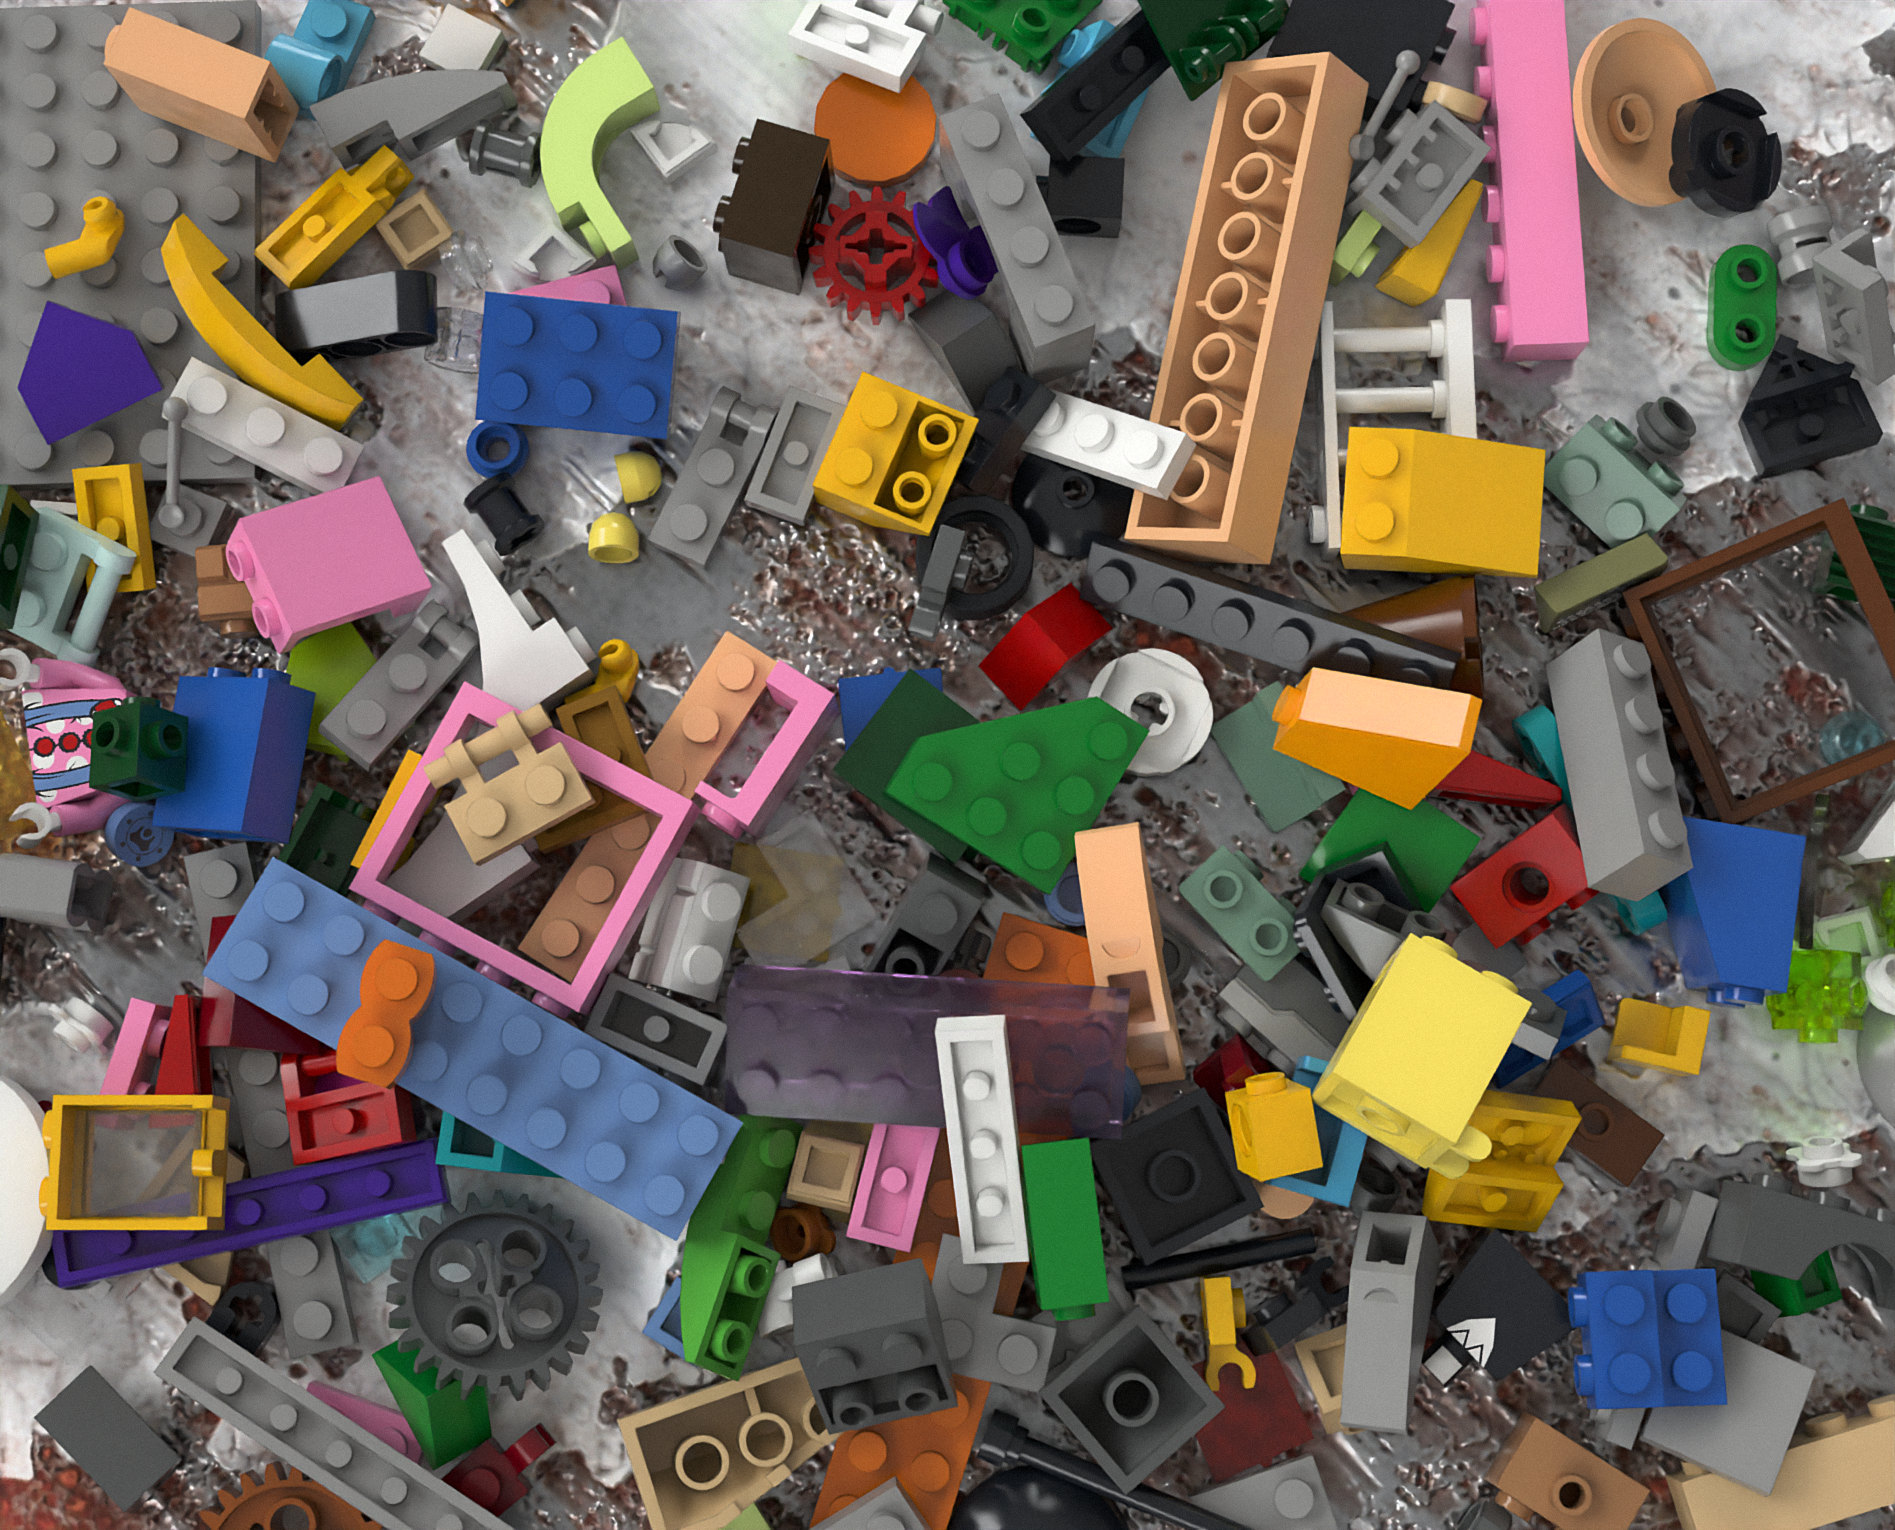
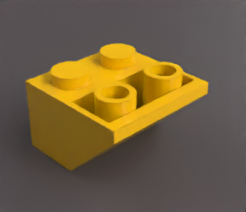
[812,371,979,536]

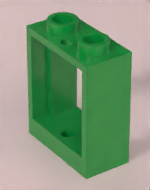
[1020,1138,1110,1321]

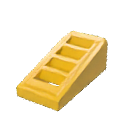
[1375,179,1483,308]

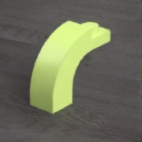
[540,36,660,271]

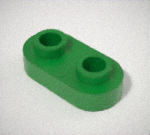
[1707,244,1777,371]

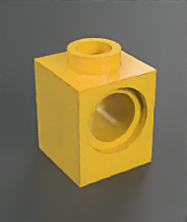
[1225,1072,1323,1182]

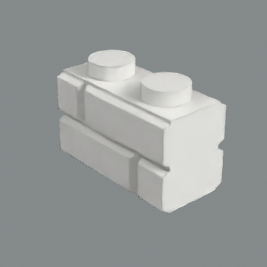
[628,857,750,1003]

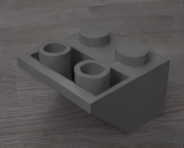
[792,1258,958,1435]

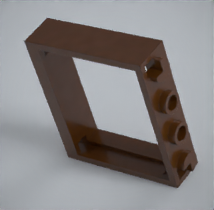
[1618,498,1895,824]

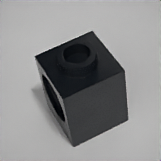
[1036,156,1125,238]

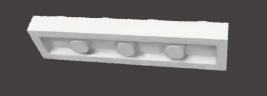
[935,1015,1031,1264]

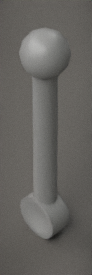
[1349,50,1421,160]
[158,397,188,529]

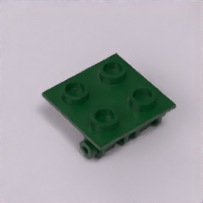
[1137,0,1289,101]

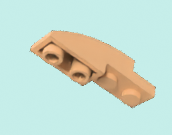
[1074,822,1186,1086]

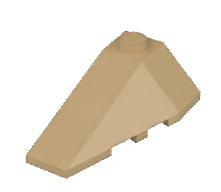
[616,1356,845,1530]

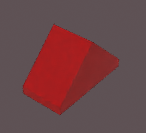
[978,583,1113,713]

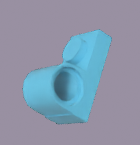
[264,0,376,121]

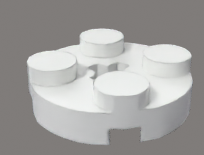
[1088,648,1213,777]

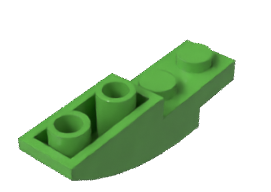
[680,1102,804,1382]

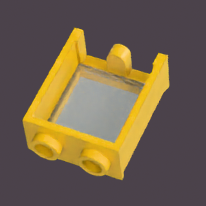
[39,1095,230,1230]

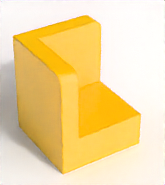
[1607,998,1711,1076]

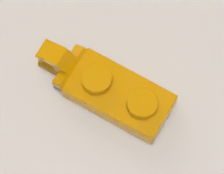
[254,144,414,290]

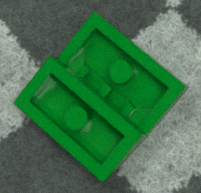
[1297,787,1481,913]

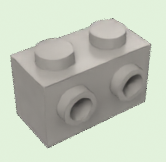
[584,972,735,1092]

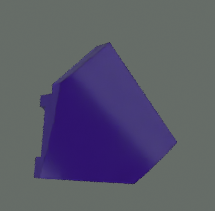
[17,300,165,445]

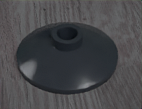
[1012,453,1134,558]

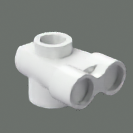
[757,1253,846,1338]

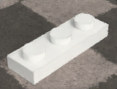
[162,357,365,495]
[1020,389,1197,500]

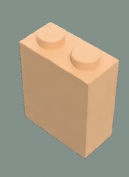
[103,7,300,163]

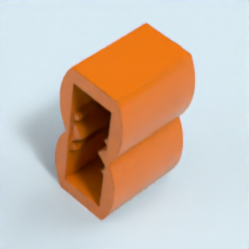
[336,939,437,1090]

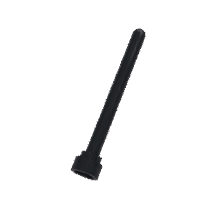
[976,1408,1255,1530]

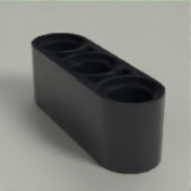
[275,270,438,366]

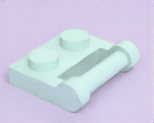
[7,507,137,668]

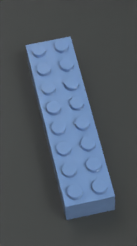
[202,857,743,1241]

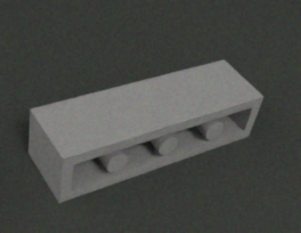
[1545,628,1693,902]

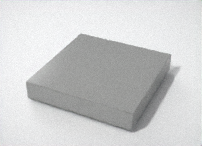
[1639,1329,1816,1497]

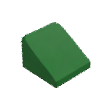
[1750,1250,1843,1318]

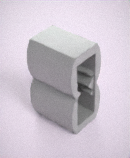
[0,852,113,932]

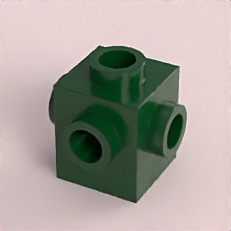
[89,696,188,802]

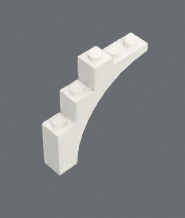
[385,529,597,938]

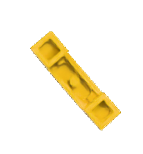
[161,214,364,432]

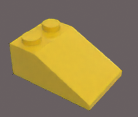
[1340,427,1546,578]

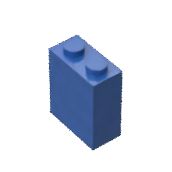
[151,667,316,844]

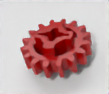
[809,186,940,325]

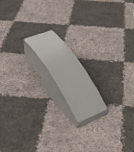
[309,69,518,169]

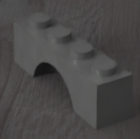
[1706,1173,1895,1311]

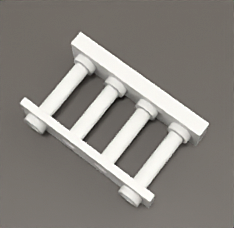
[1309,299,1477,561]

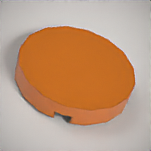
[814,73,936,189]

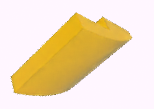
[1421,1090,1582,1233]

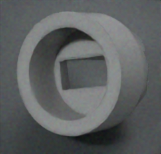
[652,235,708,291]

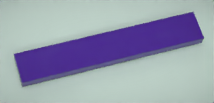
[51,1137,452,1289]

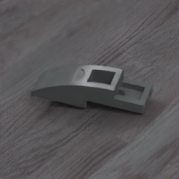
[1320,878,1567,1060]

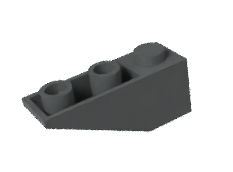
[829,852,984,1063]

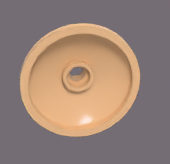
[1573,18,1717,207]

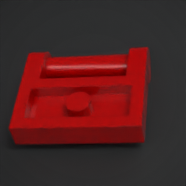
[280,1047,417,1166]

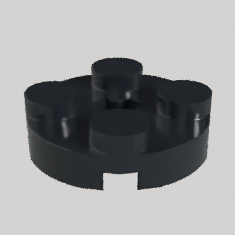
[1669,88,1782,218]

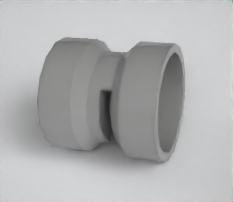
[1766,205,1834,286]

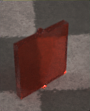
[1191,1341,1314,1483]

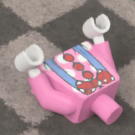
[0,648,138,849]

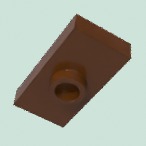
[1529,1058,1665,1187]

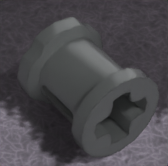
[469,119,542,188]

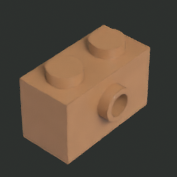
[1483,1411,1651,1530]

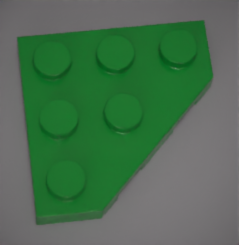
[883,696,1150,895]

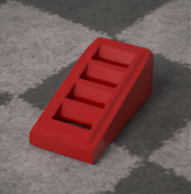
[1426,750,1562,812]
[149,994,215,1129]

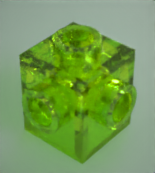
[1766,949,1868,1044]

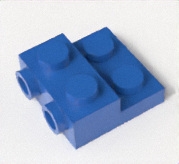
[1568,1268,1728,1409]

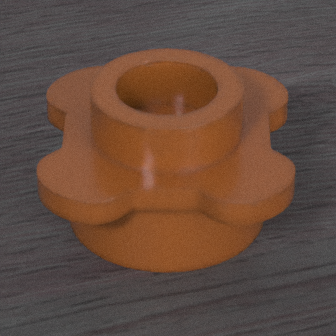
[770,1202,836,1265]

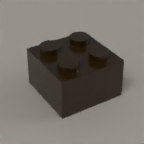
[713,118,836,296]

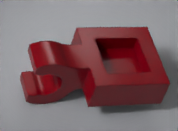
[441,1422,557,1518]

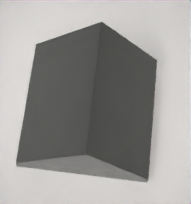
[1038,1304,1226,1495]

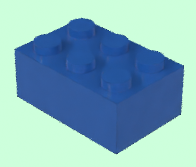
[475,291,681,439]

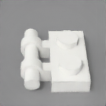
[788,0,944,94]

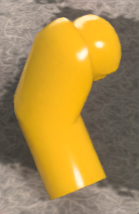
[44,196,126,279]
[564,639,640,704]

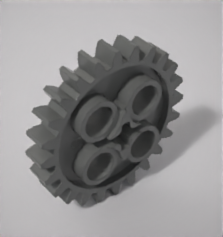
[386,1190,603,1404]

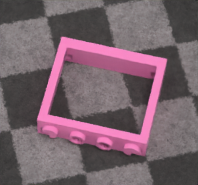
[348,681,701,1020]

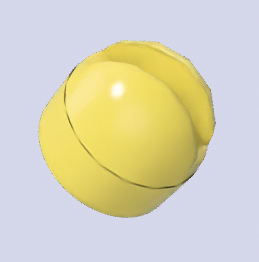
[614,451,662,504]
[588,512,639,564]

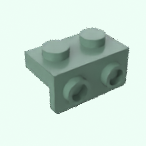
[1543,414,1688,549]
[1178,845,1300,981]

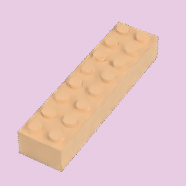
[1124,52,1369,565]

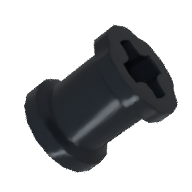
[463,472,545,556]

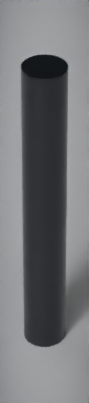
[1121,1227,1316,1292]

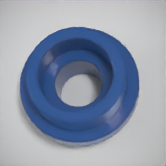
[466,421,530,479]

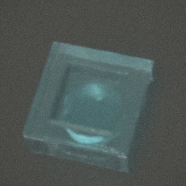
[328,1214,418,1284]

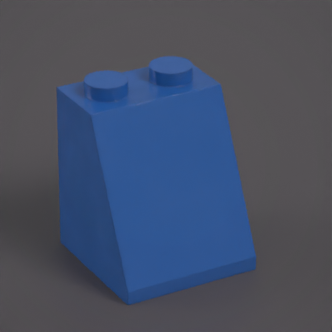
[1657,816,1806,1009]

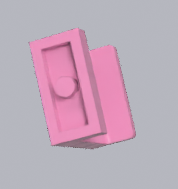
[226,476,432,654]
[694,659,840,840]

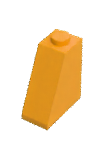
[1272,667,1482,810]

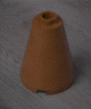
[1340,574,1484,700]

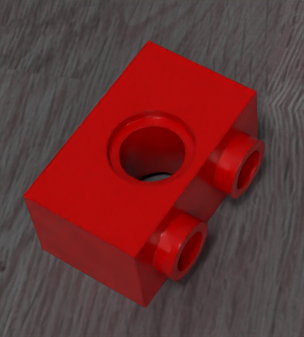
[1450,803,1601,950]

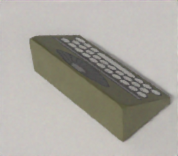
[1534,533,1668,635]

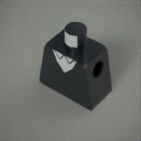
[1421,1227,1578,1388]

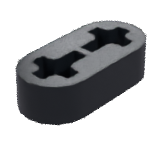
[205,1280,281,1358]

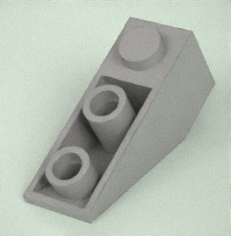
[1340,1211,1442,1435]

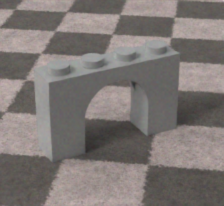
[939,93,1096,384]

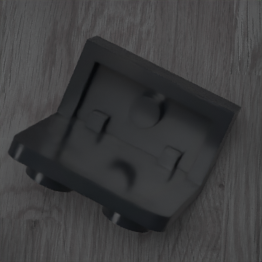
[1293,841,1425,1025]

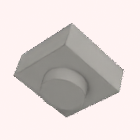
[149,484,233,559]

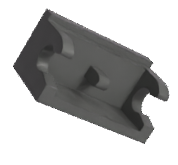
[34,1365,182,1514]

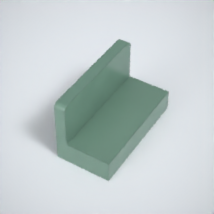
[1210,681,1346,833]

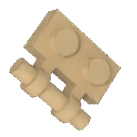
[423,703,596,866]

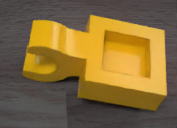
[1199,1274,1256,1391]

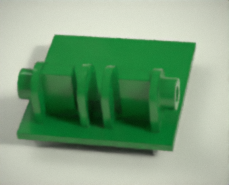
[943,0,1103,75]

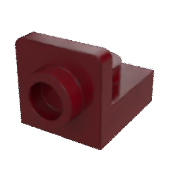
[1193,1032,1277,1116]

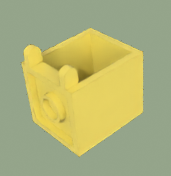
[1311,933,1532,1179]

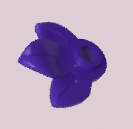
[913,186,999,300]

